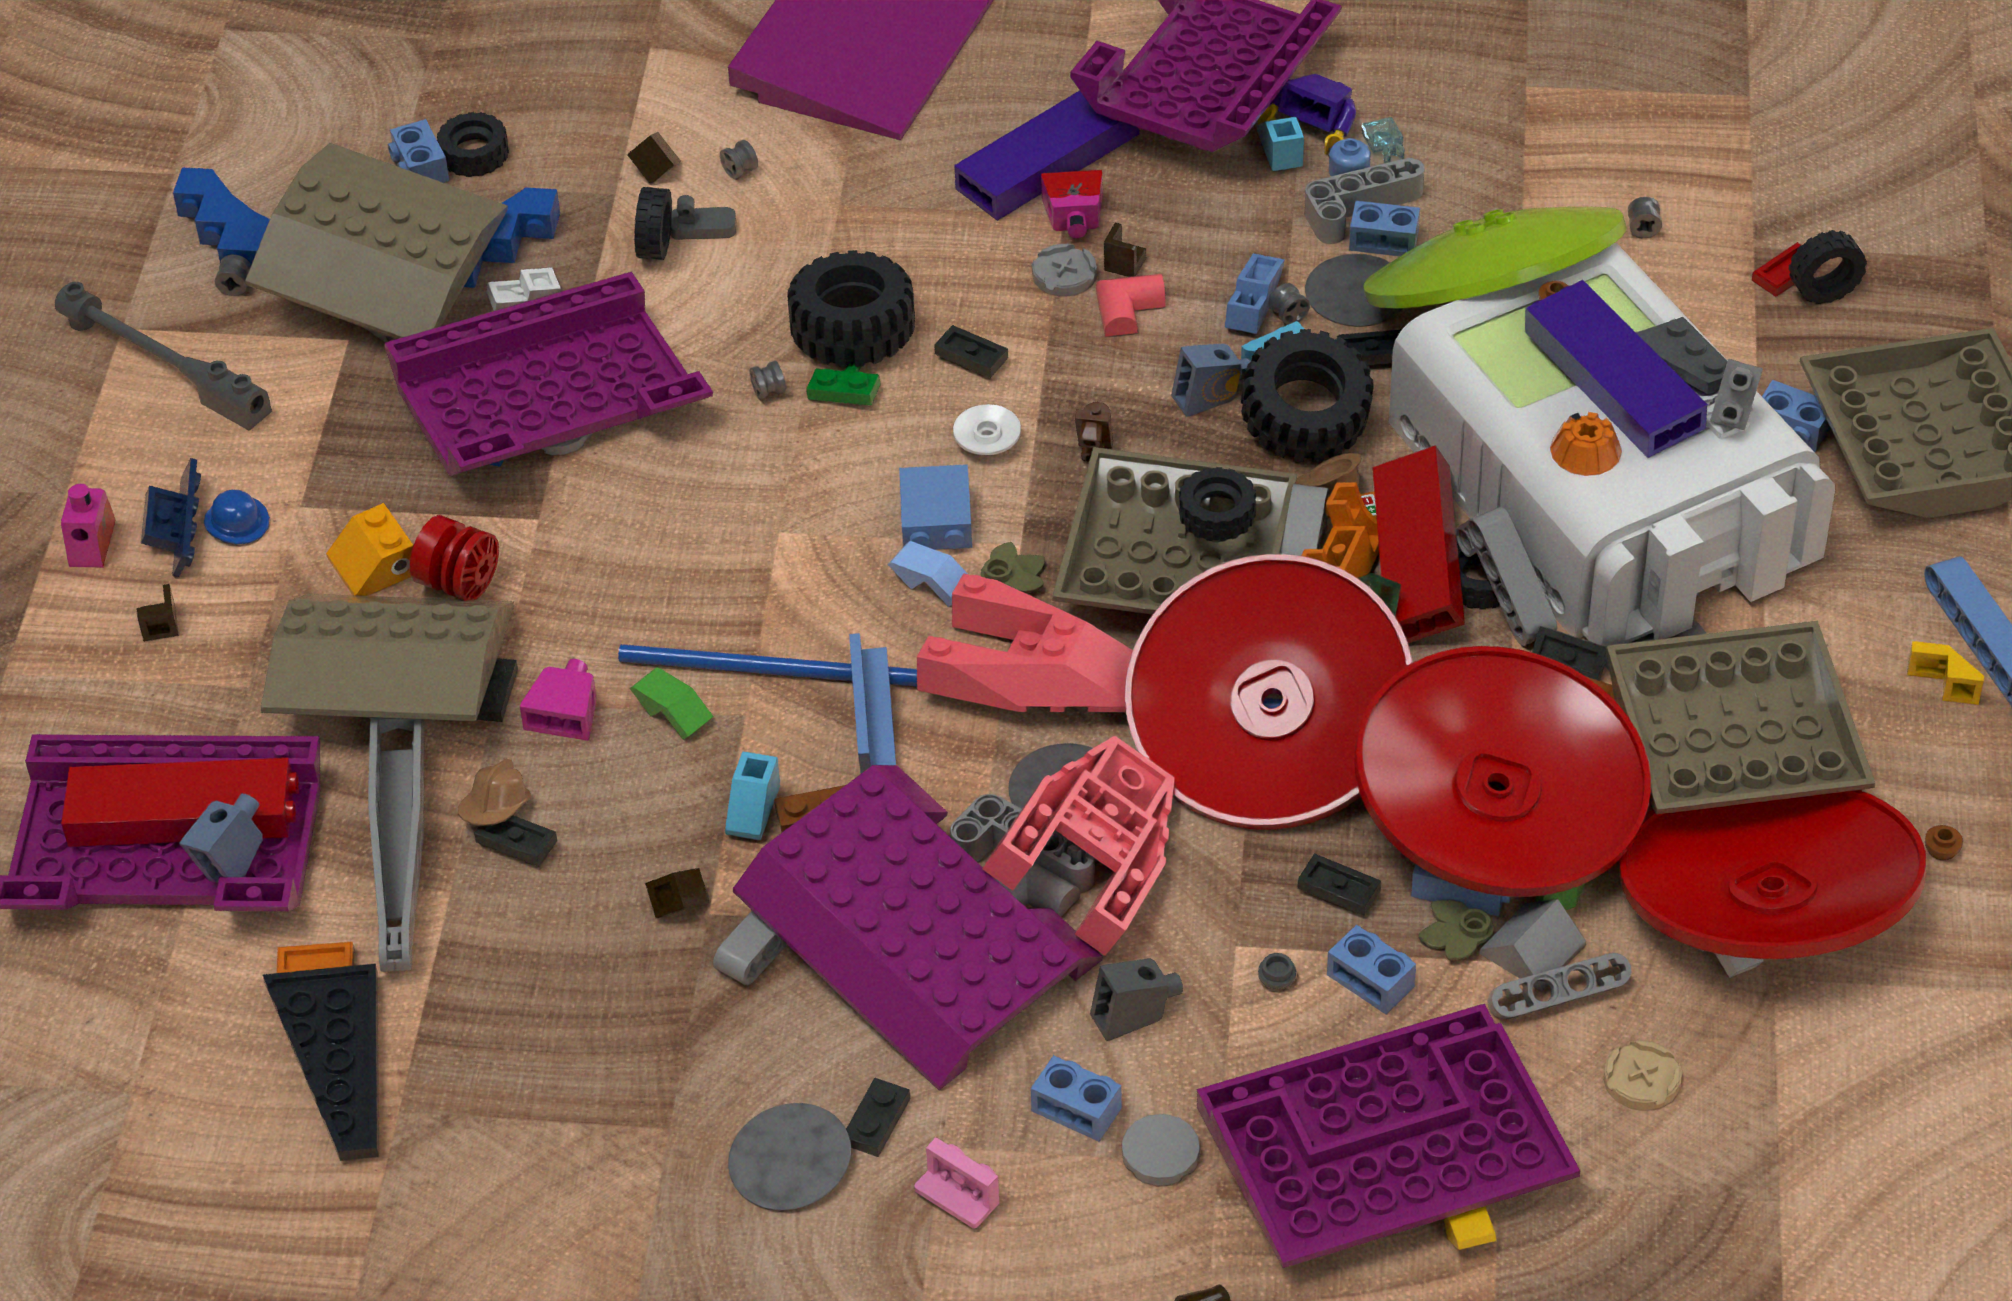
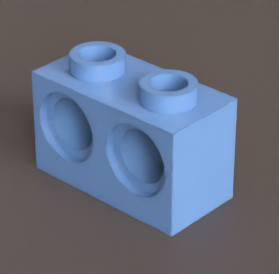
[388,119,449,183]
[1349,201,1420,256]
[1762,380,1831,452]
[1327,925,1416,1014]
[1031,1055,1122,1141]

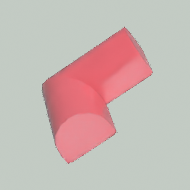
[1096,274,1165,337]

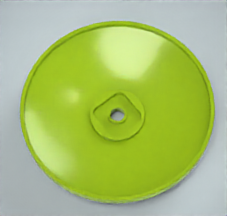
[1363,206,1627,308]

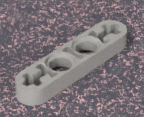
[1487,953,1631,1019]

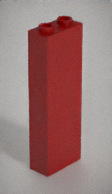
[1372,445,1465,643]
[61,758,299,847]

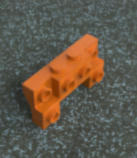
[1301,482,1379,583]

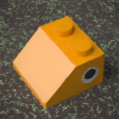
[326,503,414,596]

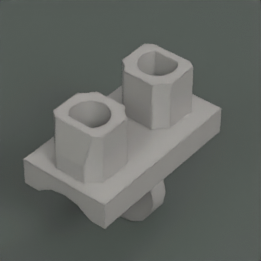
[1710,359,1763,430]

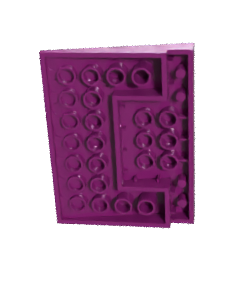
[728,0,993,141]
[1197,1003,1581,1268]

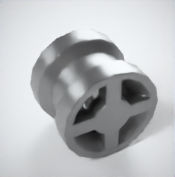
[719,140,758,179]
[1628,197,1662,238]
[215,255,251,296]
[1268,283,1310,325]
[749,360,786,399]

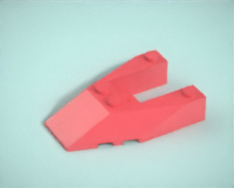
[917,573,1133,712]
[982,736,1175,956]

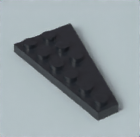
[263,963,379,1161]

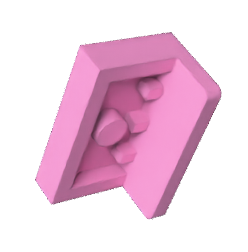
[914,1137,999,1229]

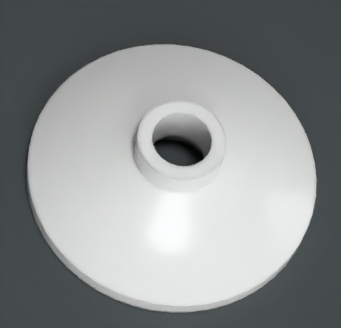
[953,404,1021,455]

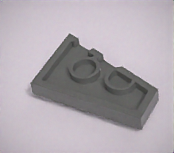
[1636,317,1727,394]

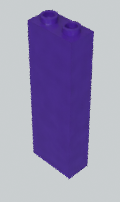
[954,90,1140,221]
[1525,280,1708,458]

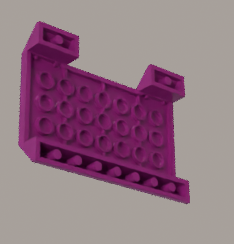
[1070,0,1342,152]
[385,271,713,476]
[0,734,321,912]
[733,765,1103,1090]

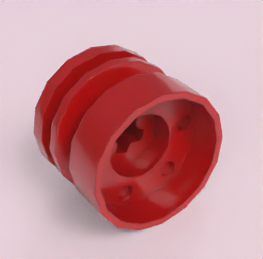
[409,515,499,601]

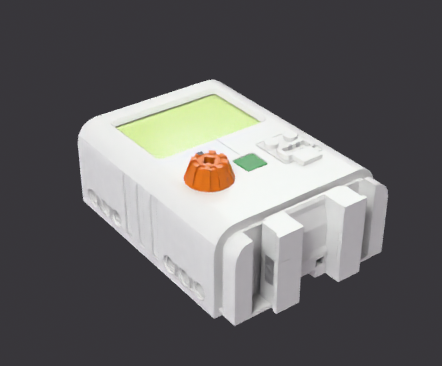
[1389,243,1835,647]

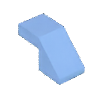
[888,541,968,607]

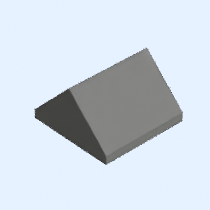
[1480,899,1586,992]

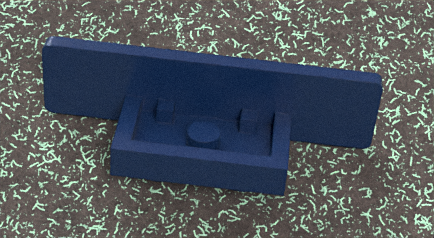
[141,458,201,577]

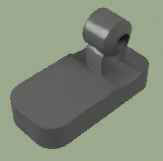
[671,195,736,240]

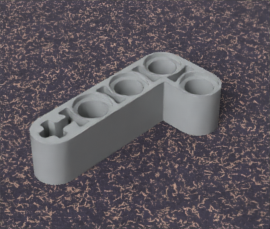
[1304,158,1425,244]
[1280,484,1329,556]
[1456,507,1557,646]
[950,794,1095,893]
[713,911,787,985]

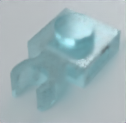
[1362,117,1405,163]

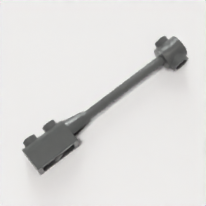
[55,282,272,431]

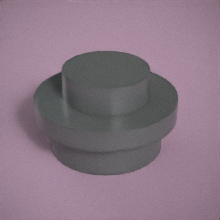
[1258,953,1296,989]

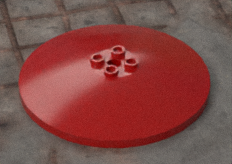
[1125,554,1413,830]
[1354,646,1651,897]
[1620,790,1926,959]

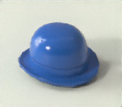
[203,489,270,545]

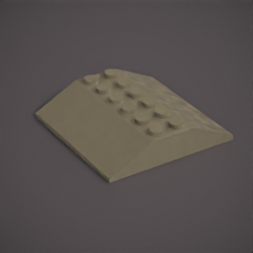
[245,143,508,339]
[1799,328,2012,518]
[1052,447,1297,615]
[261,594,514,721]
[1606,621,1875,814]

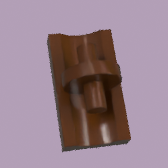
[1075,402,1114,462]

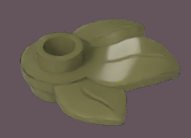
[981,542,1045,593]
[1418,900,1494,960]

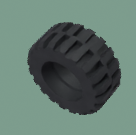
[787,250,915,367]
[1241,329,1374,462]

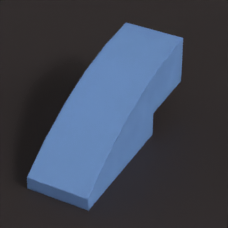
[1225,253,1285,334]

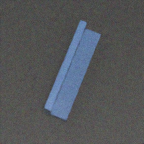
[849,633,896,773]

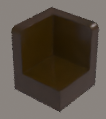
[627,132,681,183]
[1104,222,1146,277]
[136,584,179,642]
[645,868,709,919]

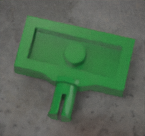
[806,363,881,406]

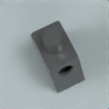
[1090,958,1183,1041]

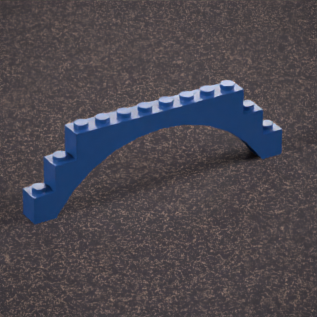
[173,167,560,288]

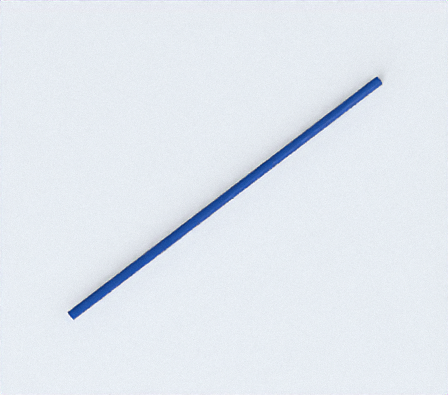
[618,644,1283,708]

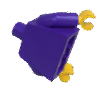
[1257,74,1356,155]

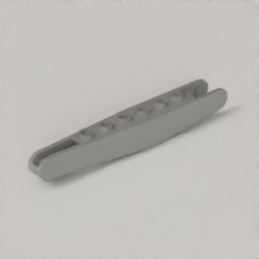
[368,717,425,972]

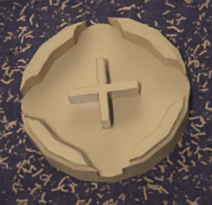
[1603,1040,1682,1111]

